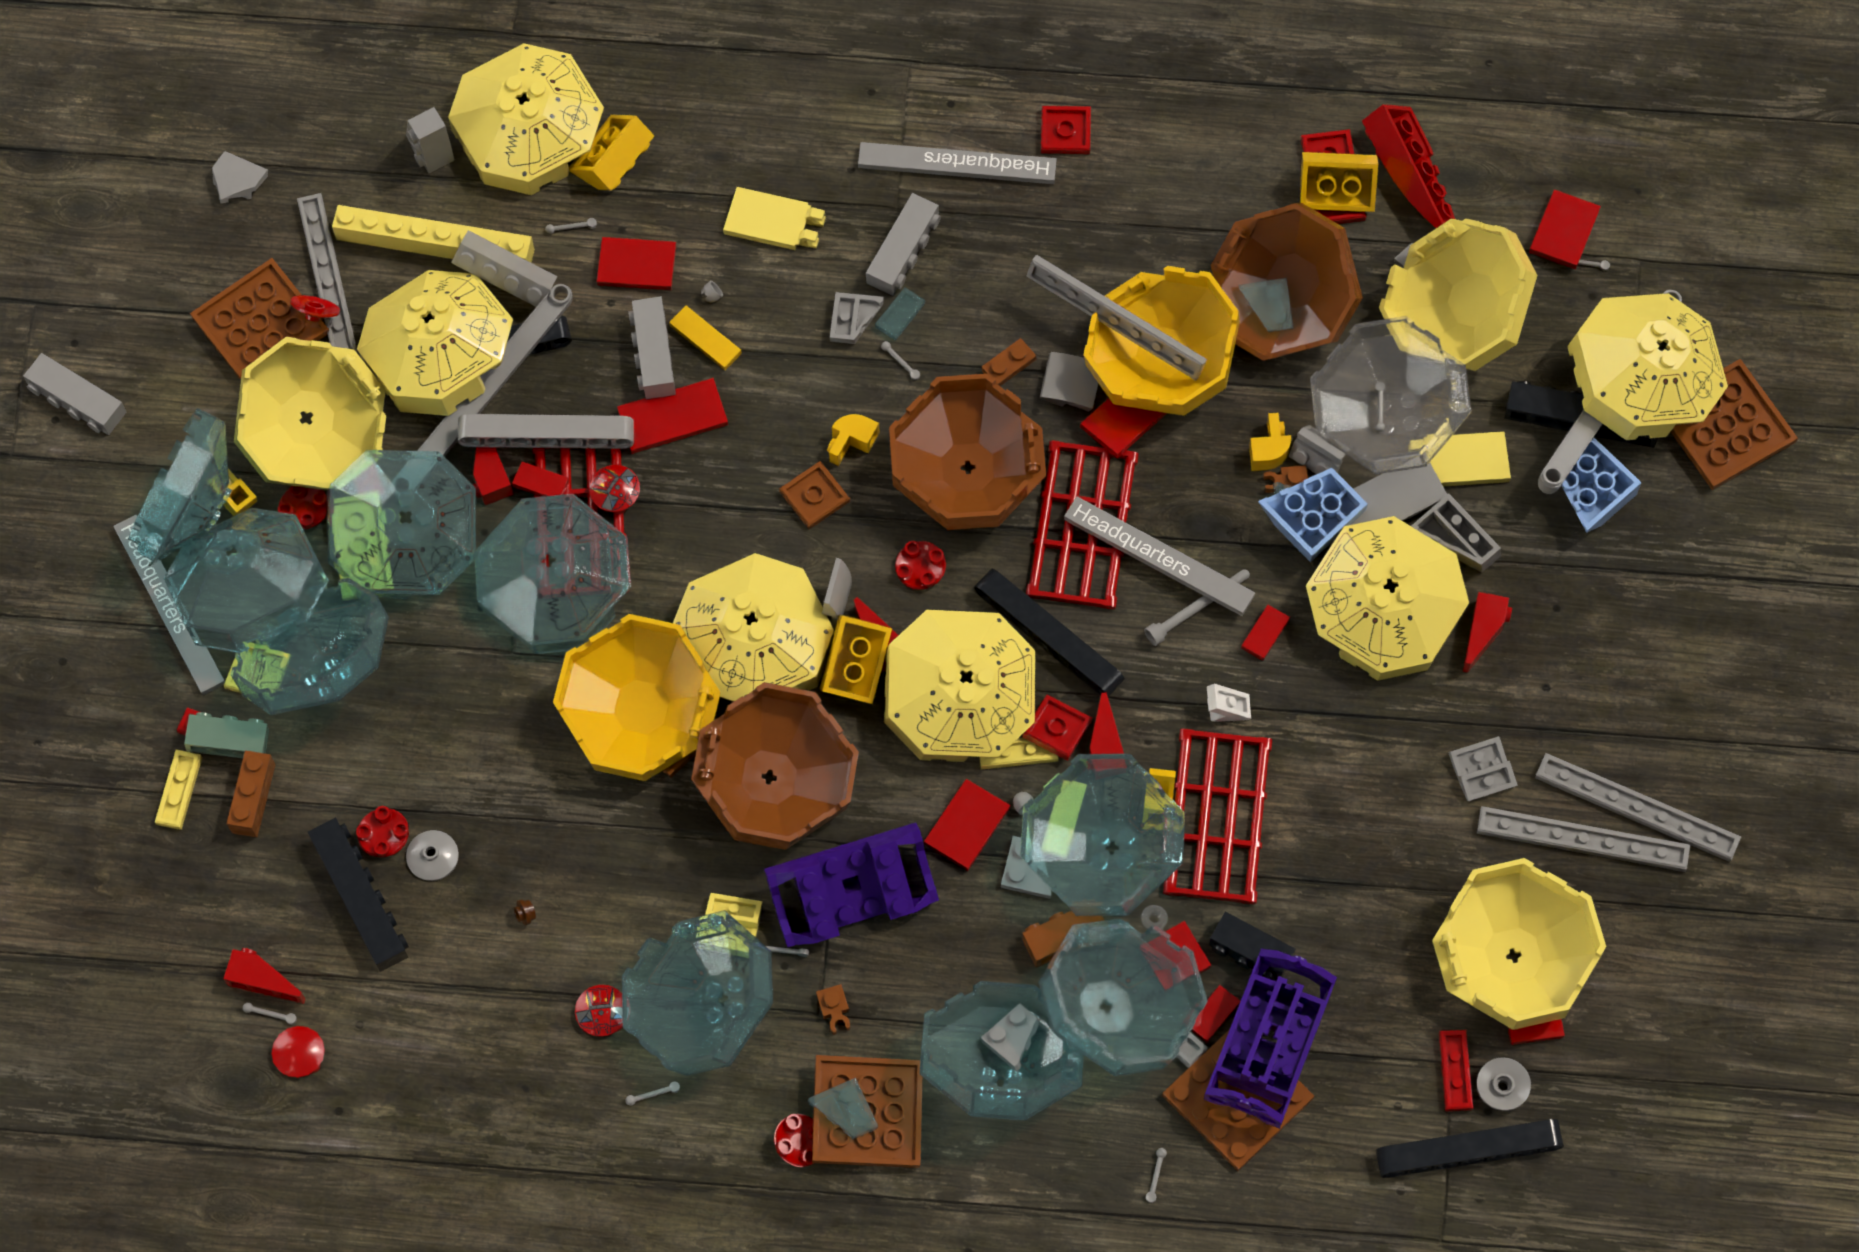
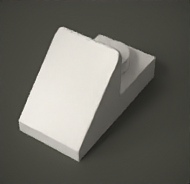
[1207,684,1251,722]

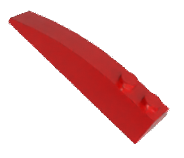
[1362,104,1455,228]

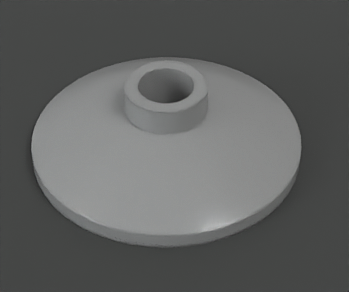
[406,830,459,881]
[1477,1058,1531,1111]

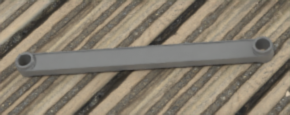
[391,284,573,500]
[1538,290,1682,494]

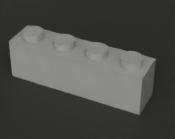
[866,193,941,296]
[451,230,557,307]
[628,296,676,399]
[23,353,127,435]

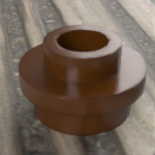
[514,899,536,925]

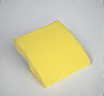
[700,893,762,956]

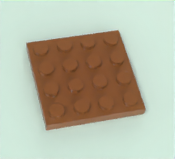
[190,258,329,380]
[1670,359,1798,490]
[1162,1029,1315,1171]
[812,1055,923,1168]

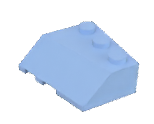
[1561,437,1641,532]
[1258,468,1368,562]

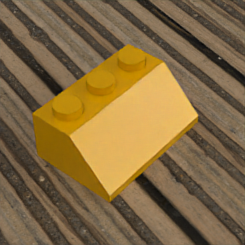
[569,115,654,191]
[1300,152,1378,212]
[820,614,892,704]

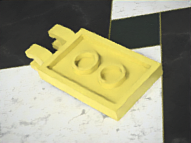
[723,187,826,250]
[1408,432,1511,486]

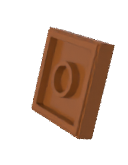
[779,461,850,530]

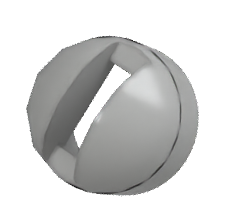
[701,281,723,303]
[1013,792,1036,815]

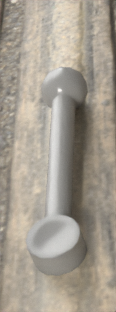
[545,218,597,234]
[1578,260,1610,271]
[881,341,920,381]
[1375,382,1386,432]
[754,943,809,957]
[243,1003,297,1025]
[625,1082,680,1106]
[1146,1148,1167,1203]

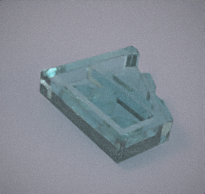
[1239,278,1294,332]
[808,1078,878,1139]

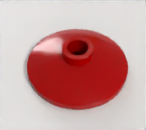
[290,295,340,322]

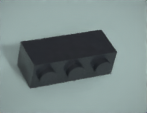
[1209,911,1296,981]

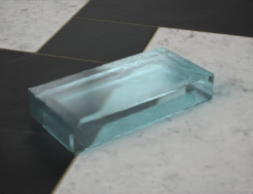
[875,287,925,341]

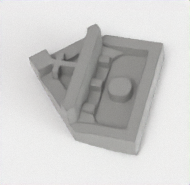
[212,151,268,203]

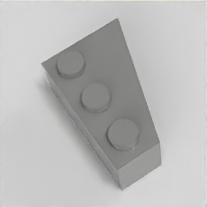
[406,107,455,173]
[1411,493,1501,573]

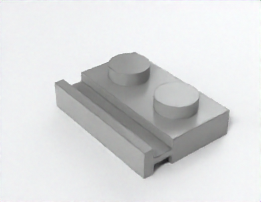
[1289,427,1346,474]

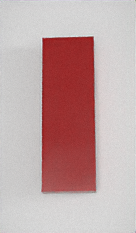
[1439,1030,1473,1111]

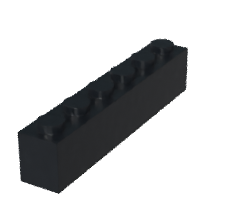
[1504,381,1658,448]
[308,817,409,972]

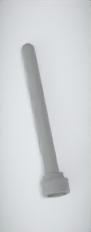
[1144,569,1250,646]

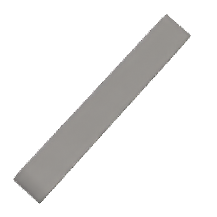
[458,414,634,449]

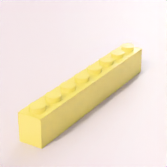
[332,205,535,263]

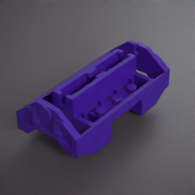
[764,823,939,947]
[1204,949,1337,1129]

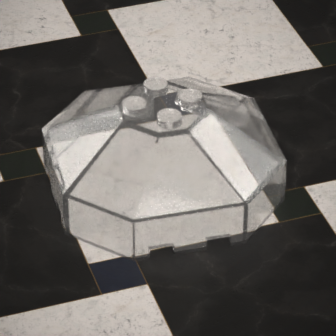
[1310,316,1471,475]

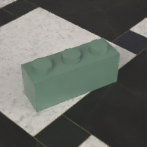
[184,712,269,758]

